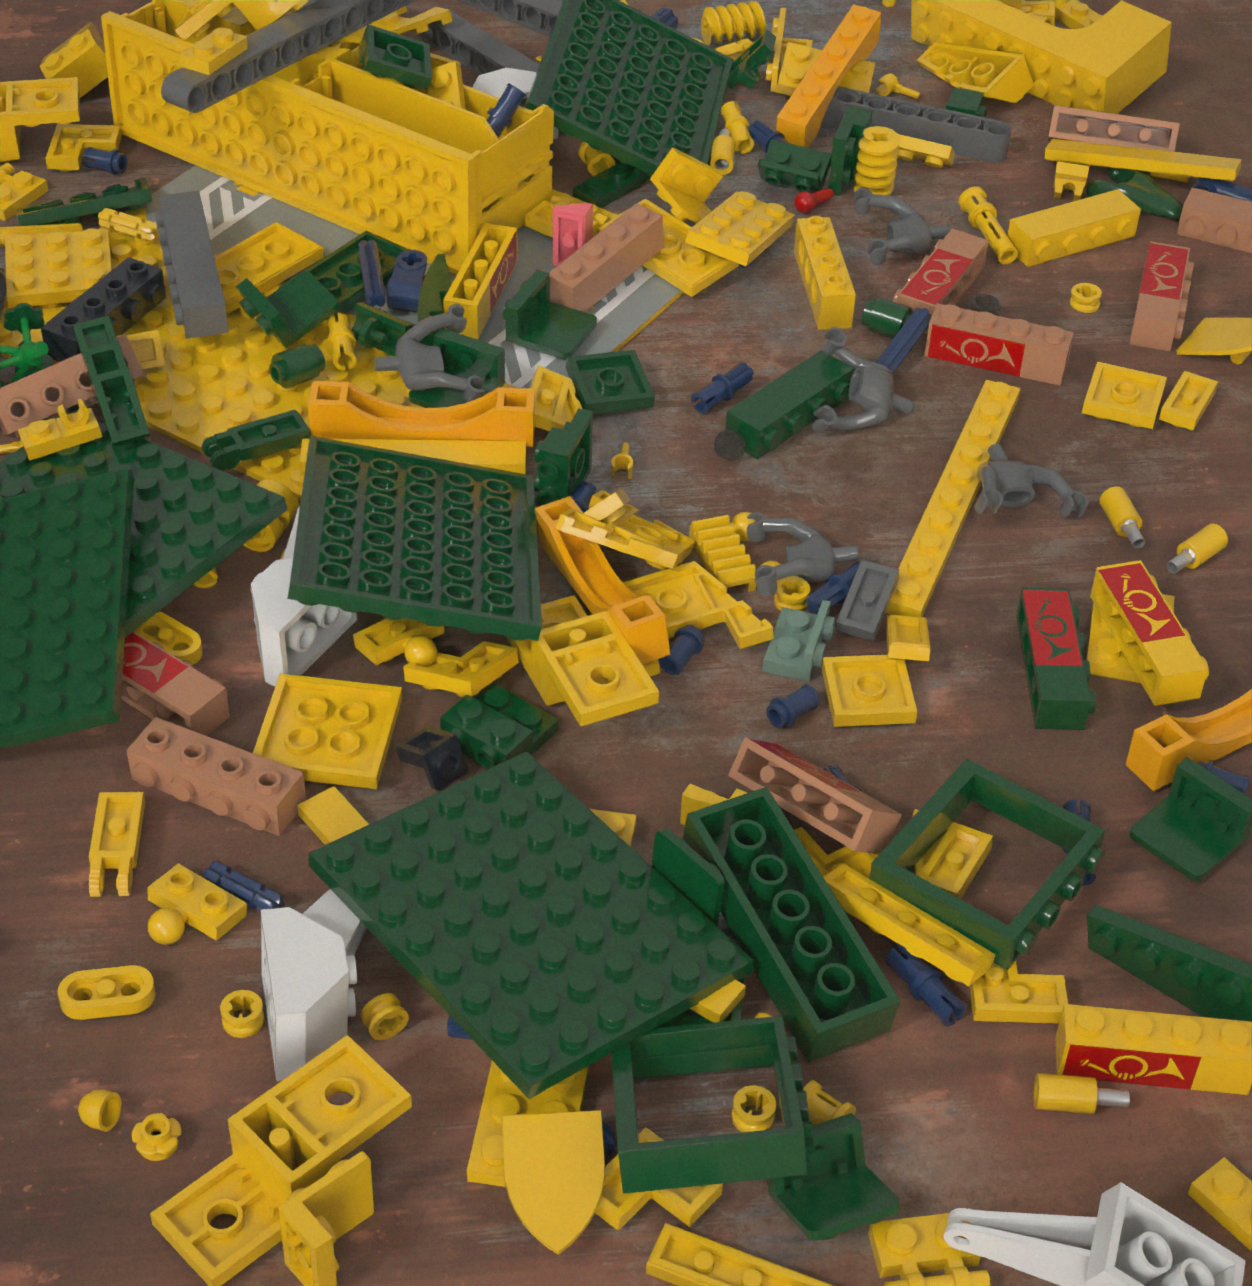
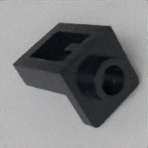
[395,725,468,791]

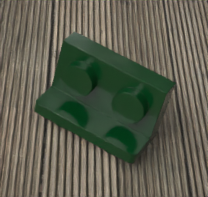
[757,139,832,192]

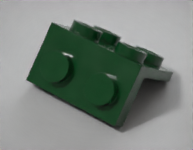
[502,270,597,359]
[236,271,340,349]
[409,328,505,408]
[1129,757,1252,881]
[651,828,725,927]
[767,1113,900,1241]

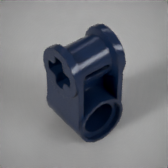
[387,250,427,311]

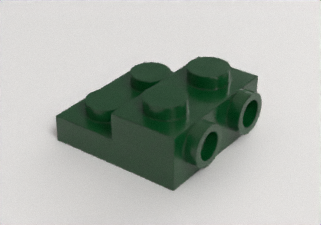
[359,24,432,90]
[828,106,876,196]
[534,408,593,506]
[440,683,559,770]

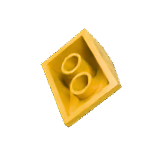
[40,22,108,98]

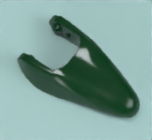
[1086,167,1183,218]

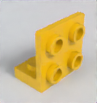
[650,147,723,224]
[278,1151,374,1286]

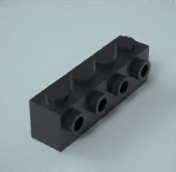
[41,257,166,362]

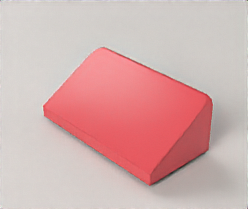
[553,203,593,266]

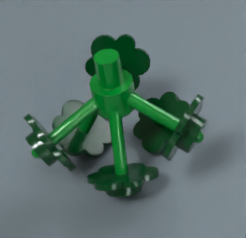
[0,303,54,388]

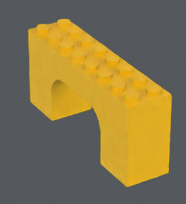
[911,0,1172,114]

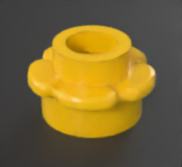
[132,1113,182,1161]

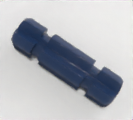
[204,861,285,913]

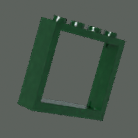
[870,758,1106,970]
[611,1016,815,1194]

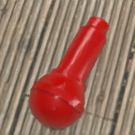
[794,188,834,214]

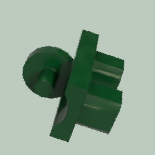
[351,302,415,356]

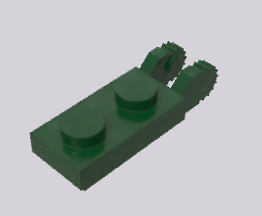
[573,162,651,208]
[201,410,312,471]

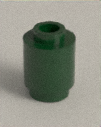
[862,298,912,338]
[269,344,326,389]

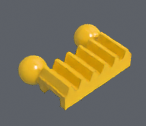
[689,512,781,592]

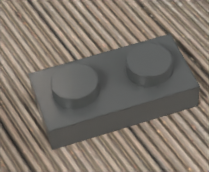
[836,560,899,641]

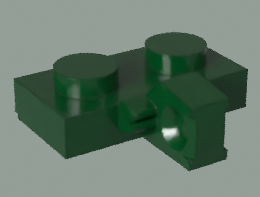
[727,30,776,90]

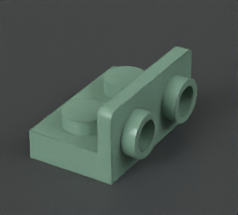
[762,600,835,682]

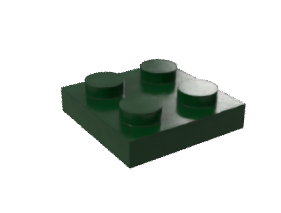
[565,350,655,414]

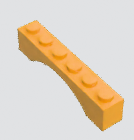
[776,4,881,148]
[308,381,535,447]
[535,496,670,665]
[1125,689,1252,791]

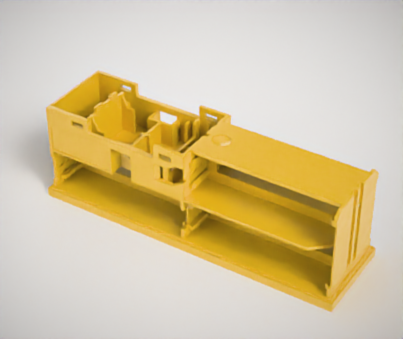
[101,0,554,275]

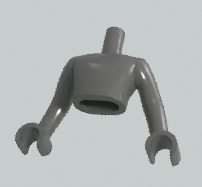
[853,188,950,265]
[374,304,486,402]
[812,327,913,433]
[974,443,1089,517]
[747,512,859,596]

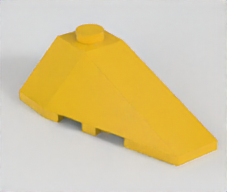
[917,42,1034,103]

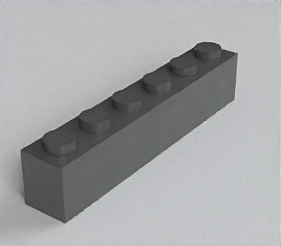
[154,191,229,339]

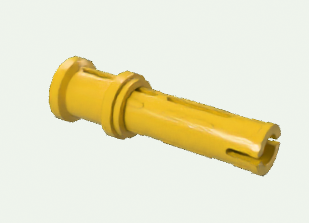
[958,186,1018,264]

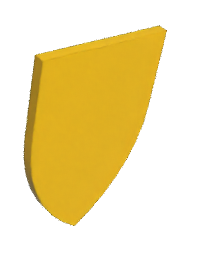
[1176,318,1252,365]
[502,1110,605,1255]

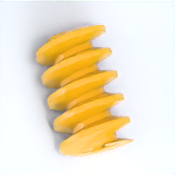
[701,1,766,46]
[854,126,900,196]

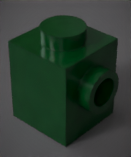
[946,87,987,117]

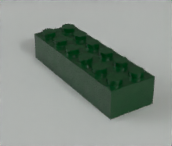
[683,787,900,1063]

